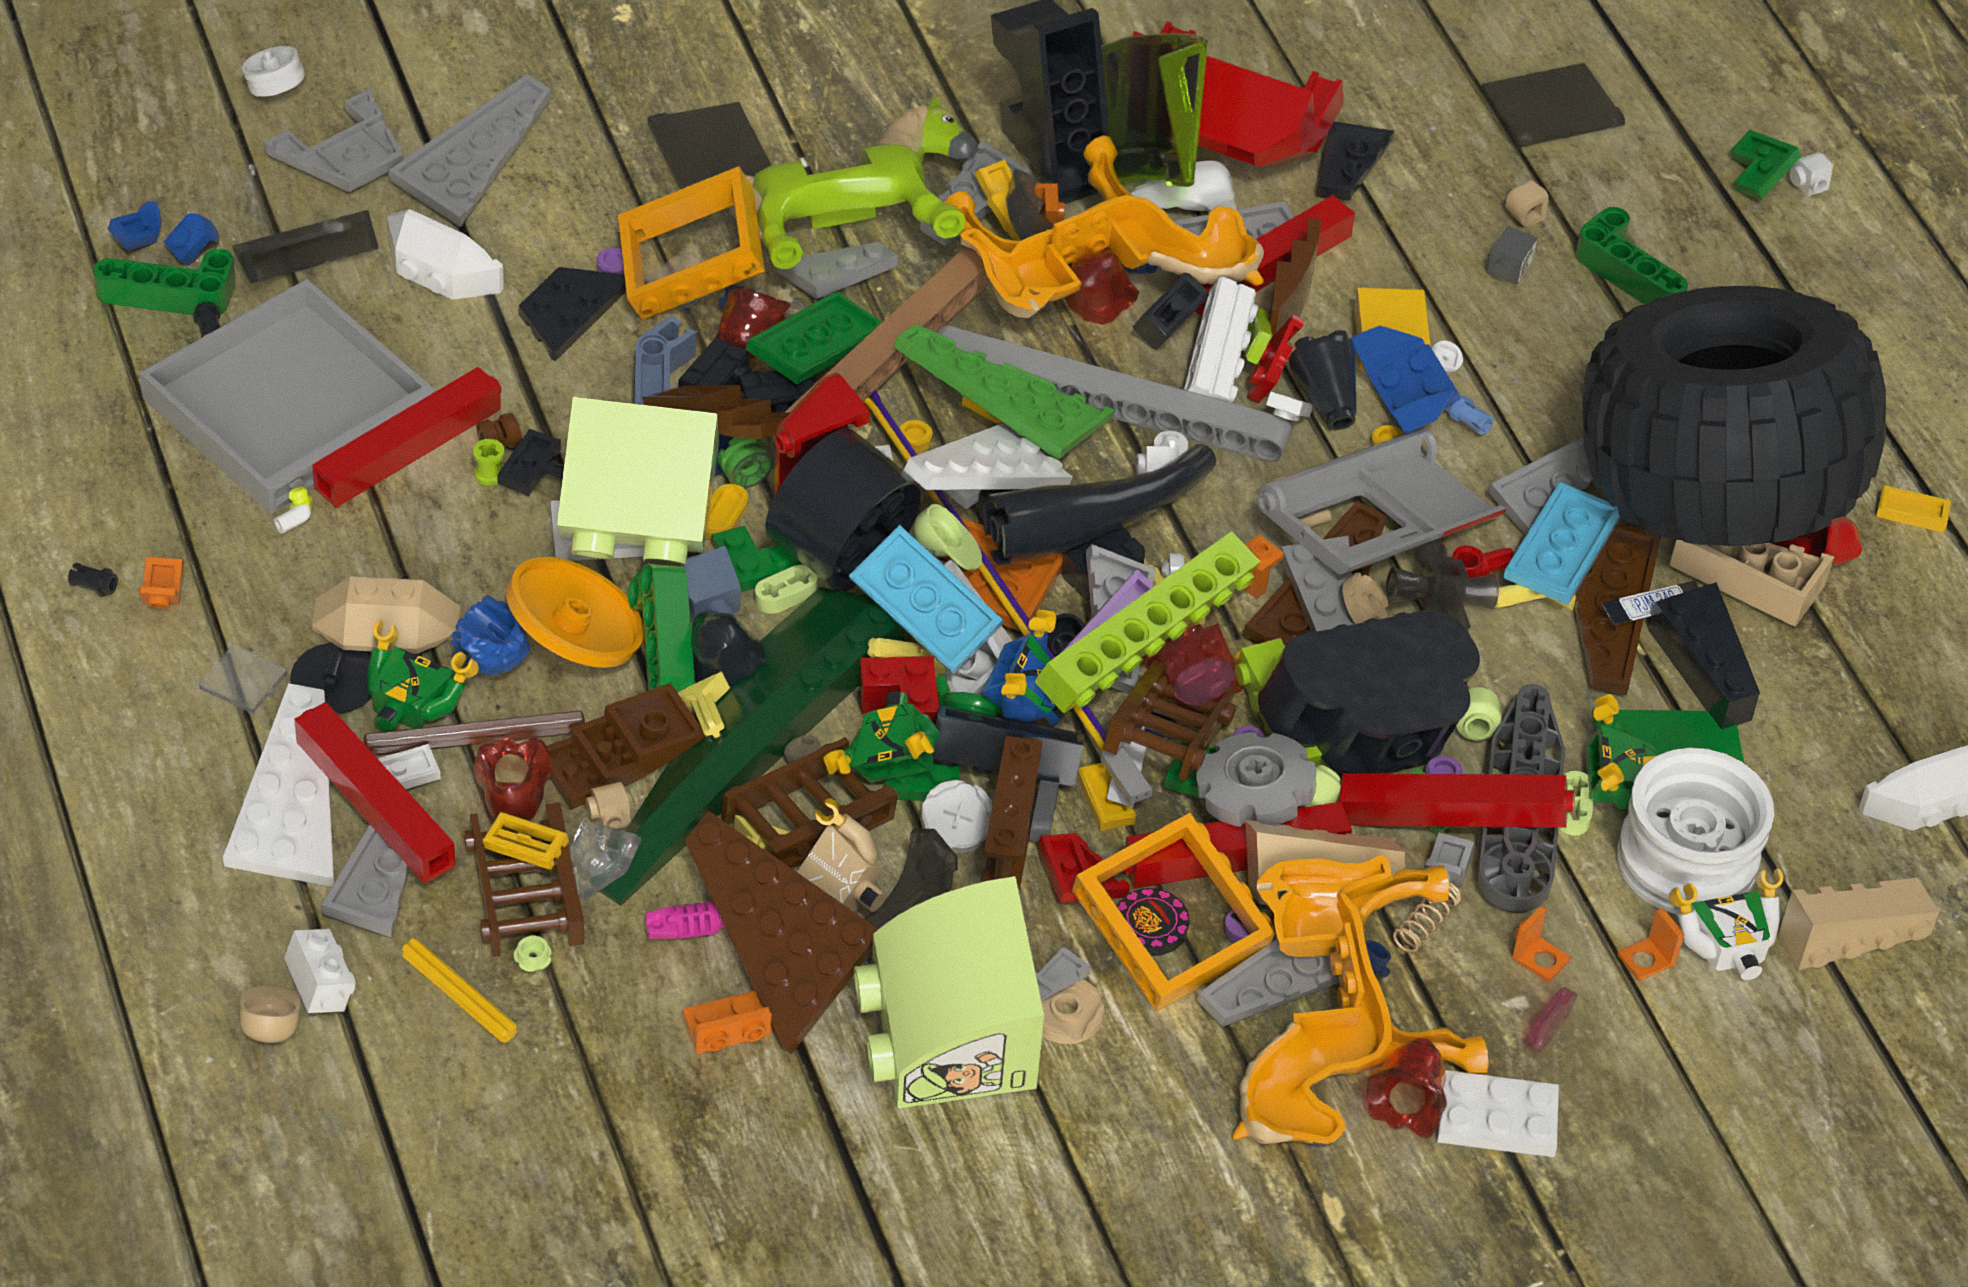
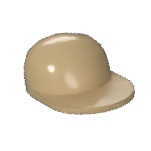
[239,986,301,1043]

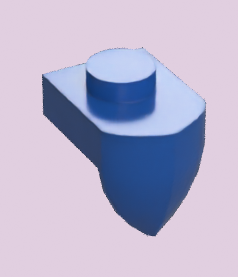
[107,201,161,251]
[164,213,220,266]

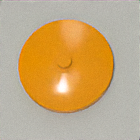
[506,557,644,668]

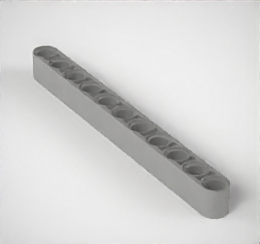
[936,326,1291,462]

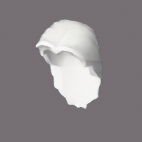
[1131,160,1237,213]

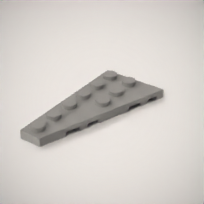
[389,74,551,227]

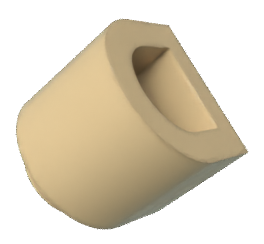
[1505,180,1549,227]
[586,781,631,833]

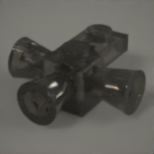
[1386,542,1499,633]

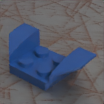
[1350,326,1461,434]

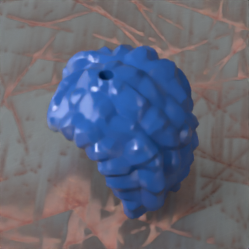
[451,595,530,676]

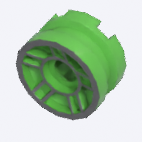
[718,437,774,488]

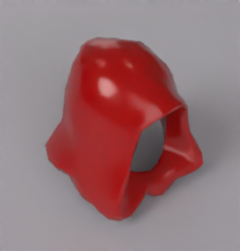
[1772,516,1862,566]

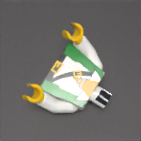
[1669,868,1783,980]

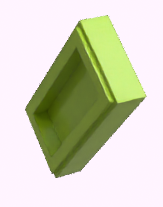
[1245,307,1272,364]

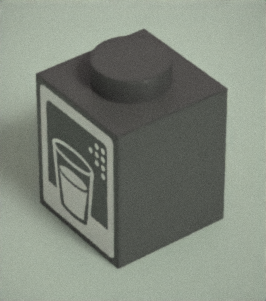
[1487,226,1538,285]

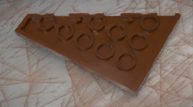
[685,811,879,1054]

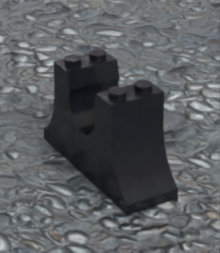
[991,0,1109,204]

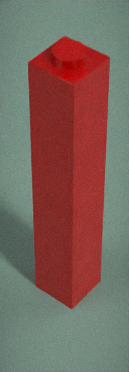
[1195,195,1355,317]
[312,367,502,508]
[294,702,456,884]
[1339,773,1575,828]
[1122,802,1352,889]

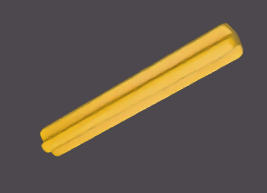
[402,938,517,1043]

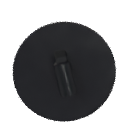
[290,643,372,714]

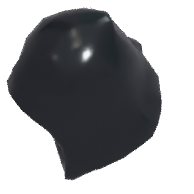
[691,610,766,686]

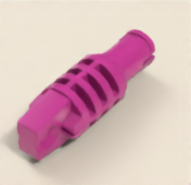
[644,901,726,940]

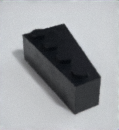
[1648,582,1760,730]

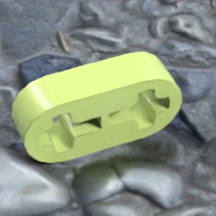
[755,565,818,614]
[1560,771,1593,836]

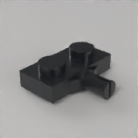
[497,429,564,495]

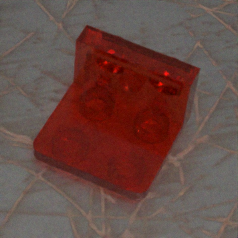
[1142,623,1244,711]

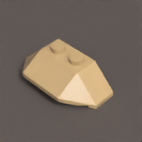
[311,576,461,654]

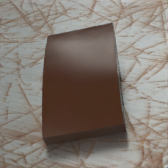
[1269,218,1322,338]
[643,385,789,439]
[537,683,705,810]

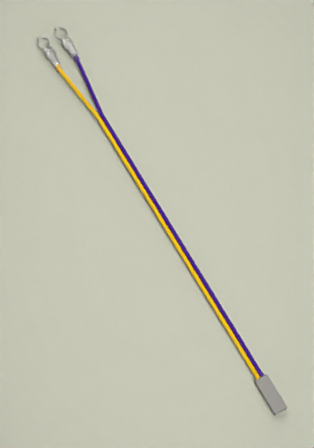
[783,293,1152,804]

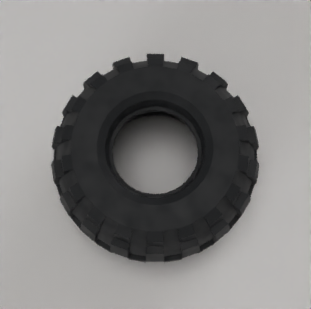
[1582,286,1886,546]

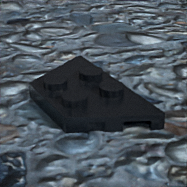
[519,267,626,361]

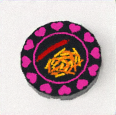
[1117,888,1190,956]

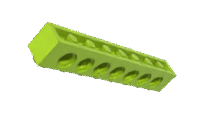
[1034,531,1261,714]

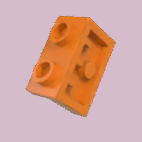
[682,990,771,1054]

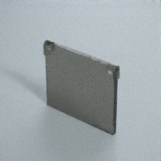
[1481,63,1625,147]
[647,102,771,190]

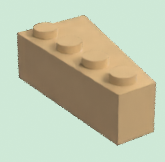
[1670,539,1834,627]
[1246,820,1406,905]
[1778,878,1939,971]

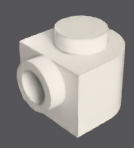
[1789,152,1833,197]
[1135,446,1179,475]

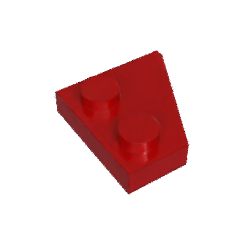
[1247,314,1305,403]
[1038,833,1131,903]

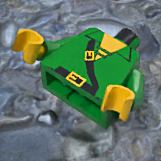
[367,620,479,732]
[823,691,941,783]
[1585,694,1656,810]

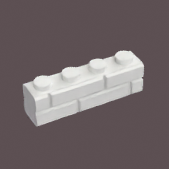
[1184,276,1258,403]

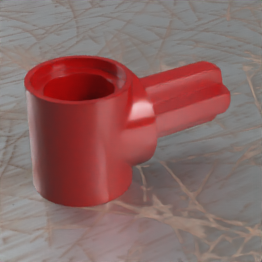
[1447,545,1514,593]

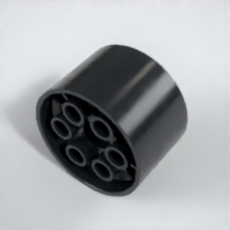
[765,428,924,591]

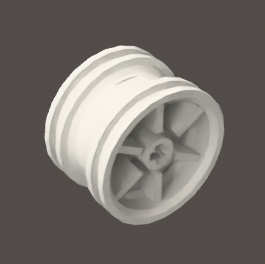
[1616,748,1774,914]

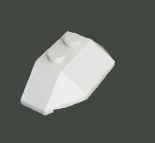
[387,209,504,300]
[1858,745,1968,831]

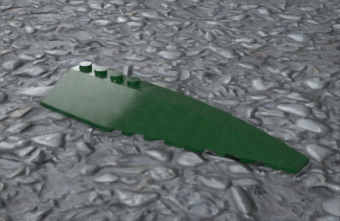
[592,587,905,906]

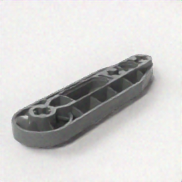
[1477,684,1565,911]

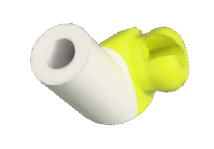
[273,486,313,534]

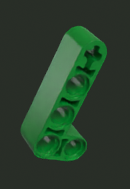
[1575,207,1688,304]
[93,248,236,315]
[628,563,694,693]

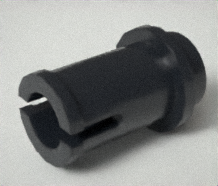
[193,302,220,338]
[68,562,118,596]

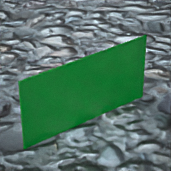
[1592,709,1745,764]

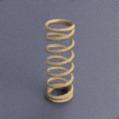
[1393,882,1461,952]

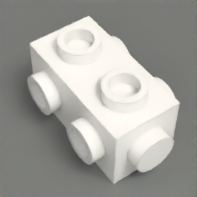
[284,929,355,1013]

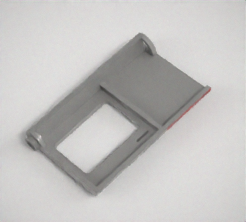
[1257,429,1506,574]

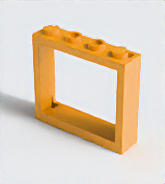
[618,166,765,320]
[1072,813,1275,1012]

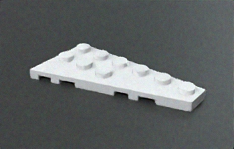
[904,423,1073,490]
[223,683,334,887]

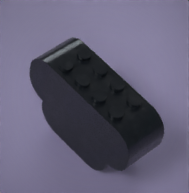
[1258,610,1480,774]

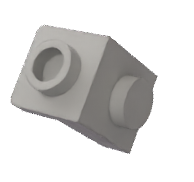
[1424,832,1475,887]

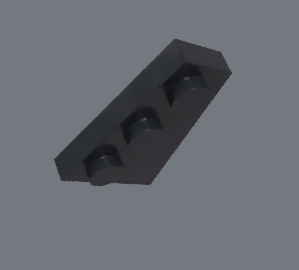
[1318,121,1394,200]

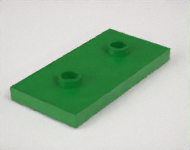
[746,291,882,384]

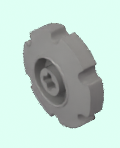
[1196,732,1317,827]

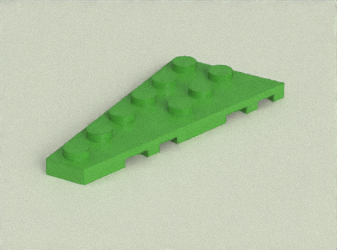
[893,324,1115,459]

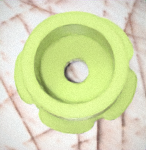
[514,936,552,972]

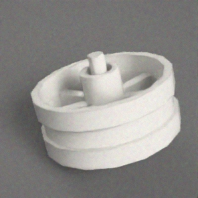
[241,46,305,97]

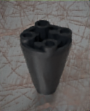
[1288,330,1357,430]

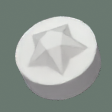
[1432,341,1463,376]
[1153,431,1188,455]
[1161,553,1184,579]

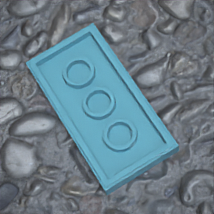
[1503,482,1621,605]
[849,525,1004,674]

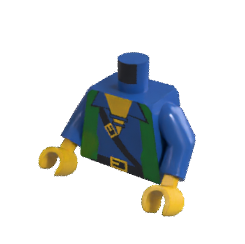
[982,609,1066,725]

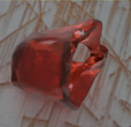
[1064,248,1139,325]
[714,288,791,360]
[474,738,554,822]
[1366,1037,1447,1138]

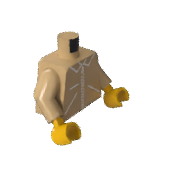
[797,799,886,912]

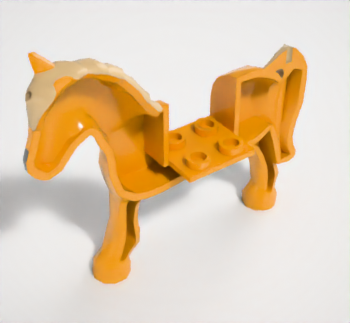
[944,136,1264,318]
[1231,855,1488,1146]

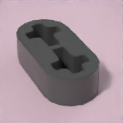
[1029,780,1059,843]

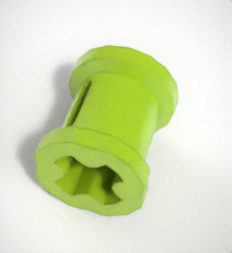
[473,439,505,486]

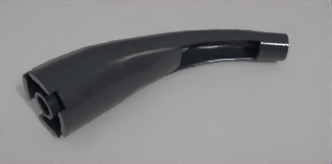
[983,444,1216,565]

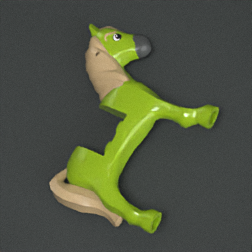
[728,97,978,269]

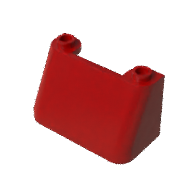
[774,373,870,496]

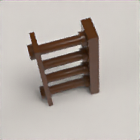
[1102,660,1237,781]
[983,736,1043,894]
[721,737,898,868]
[464,803,584,957]

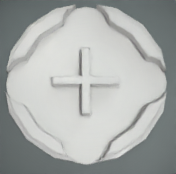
[920,780,993,853]

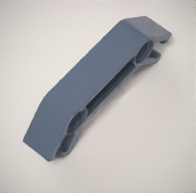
[635,315,696,405]

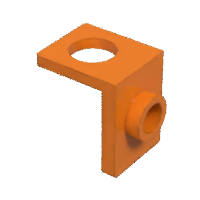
[1512,906,1571,983]
[1618,908,1684,981]

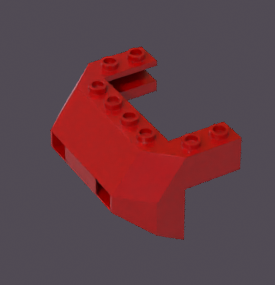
[1122,21,1344,167]

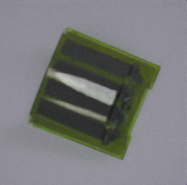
[1102,33,1208,187]

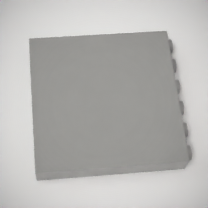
[139,279,436,514]

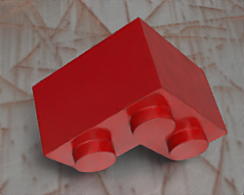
[859,656,939,725]

